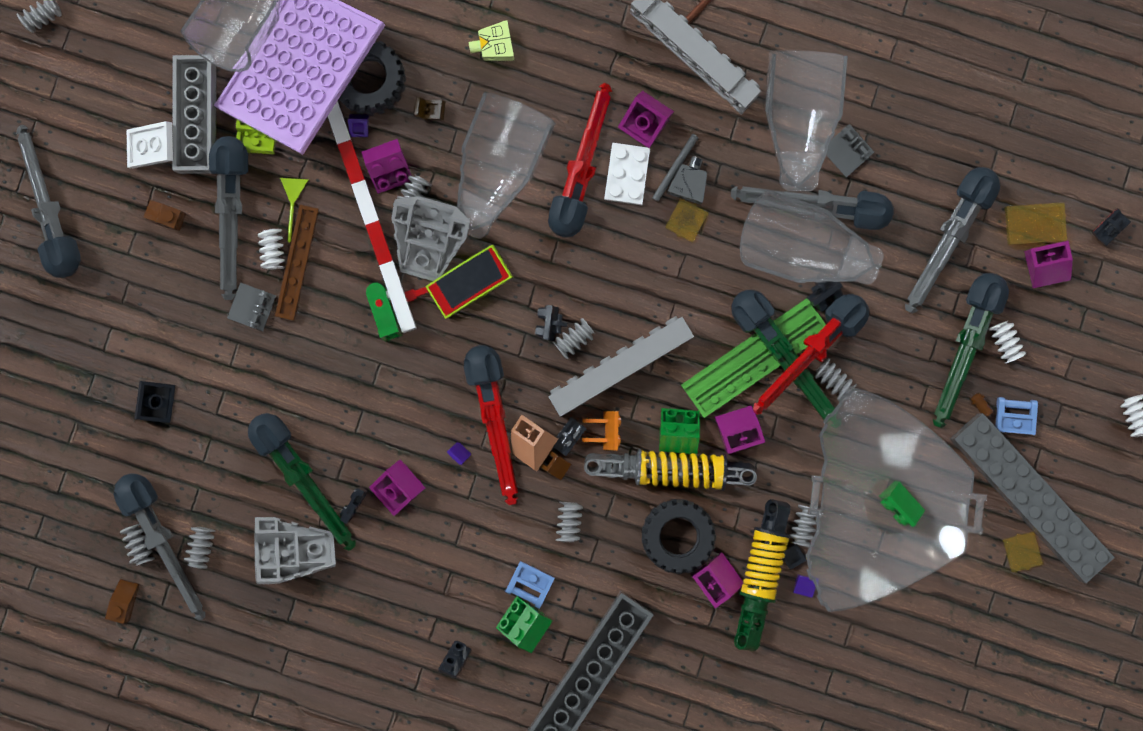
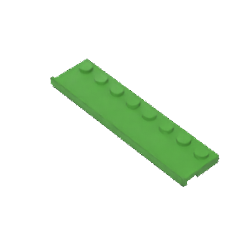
[681,298,826,418]

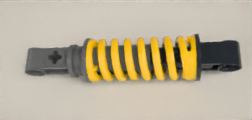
[584,449,757,491]

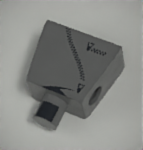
[667,157,707,205]

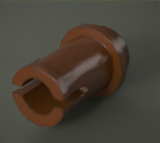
[970,392,993,417]

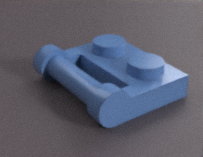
[996,397,1038,435]
[505,561,555,609]

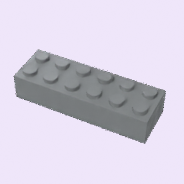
[172,55,216,174]

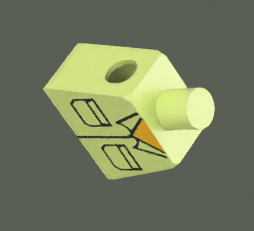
[469,21,514,61]

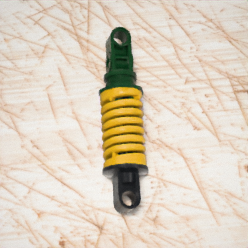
[734,499,791,651]

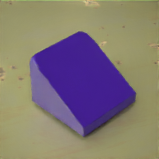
[348,114,369,137]
[447,442,471,465]
[793,574,818,598]

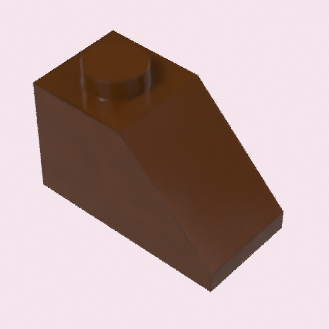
[143,200,186,231]
[540,451,572,480]
[105,579,139,624]

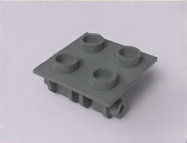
[821,124,874,177]
[227,283,276,331]

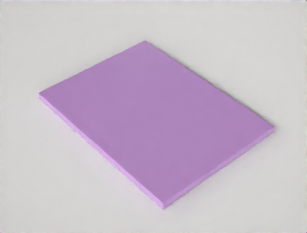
[214,0,385,155]

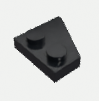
[340,486,369,524]

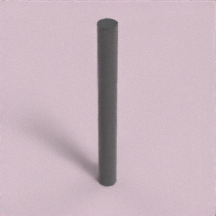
[652,134,698,202]

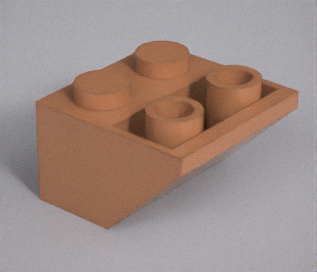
[511,415,558,471]

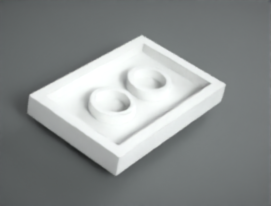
[127,121,173,168]
[604,143,650,205]

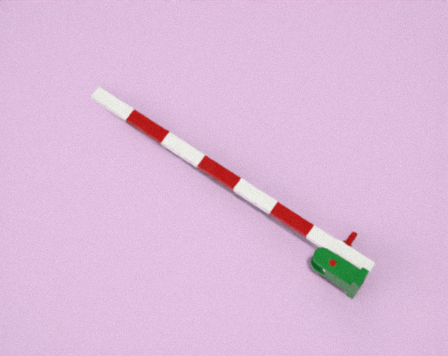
[328,101,429,342]

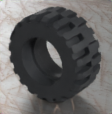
[339,41,406,116]
[641,499,716,574]

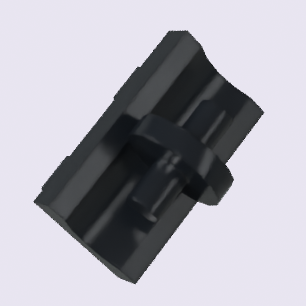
[1091,208,1131,246]
[806,278,843,312]
[535,305,568,341]
[553,417,587,456]
[438,641,472,679]

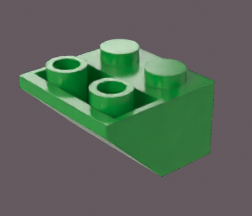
[659,408,700,454]
[879,481,925,528]
[496,596,552,653]

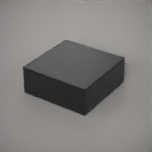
[782,544,806,570]

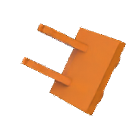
[582,411,621,450]

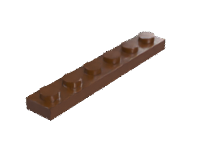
[275,205,320,321]

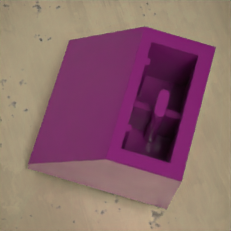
[362,139,412,193]
[1024,241,1073,288]
[715,406,765,454]
[691,552,744,608]

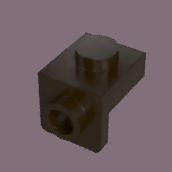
[414,97,446,120]

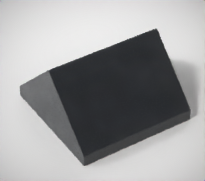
[134,381,175,423]

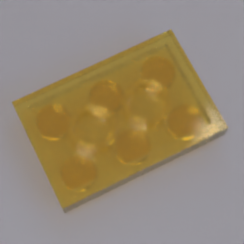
[1005,203,1067,245]

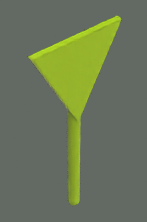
[280,178,308,243]

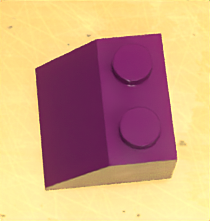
[618,91,674,148]
[369,459,425,516]

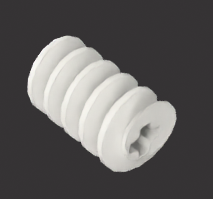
[258,229,285,270]
[989,321,1026,363]
[1121,394,1143,437]

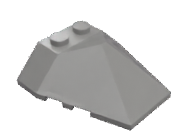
[391,196,470,281]
[254,517,336,584]

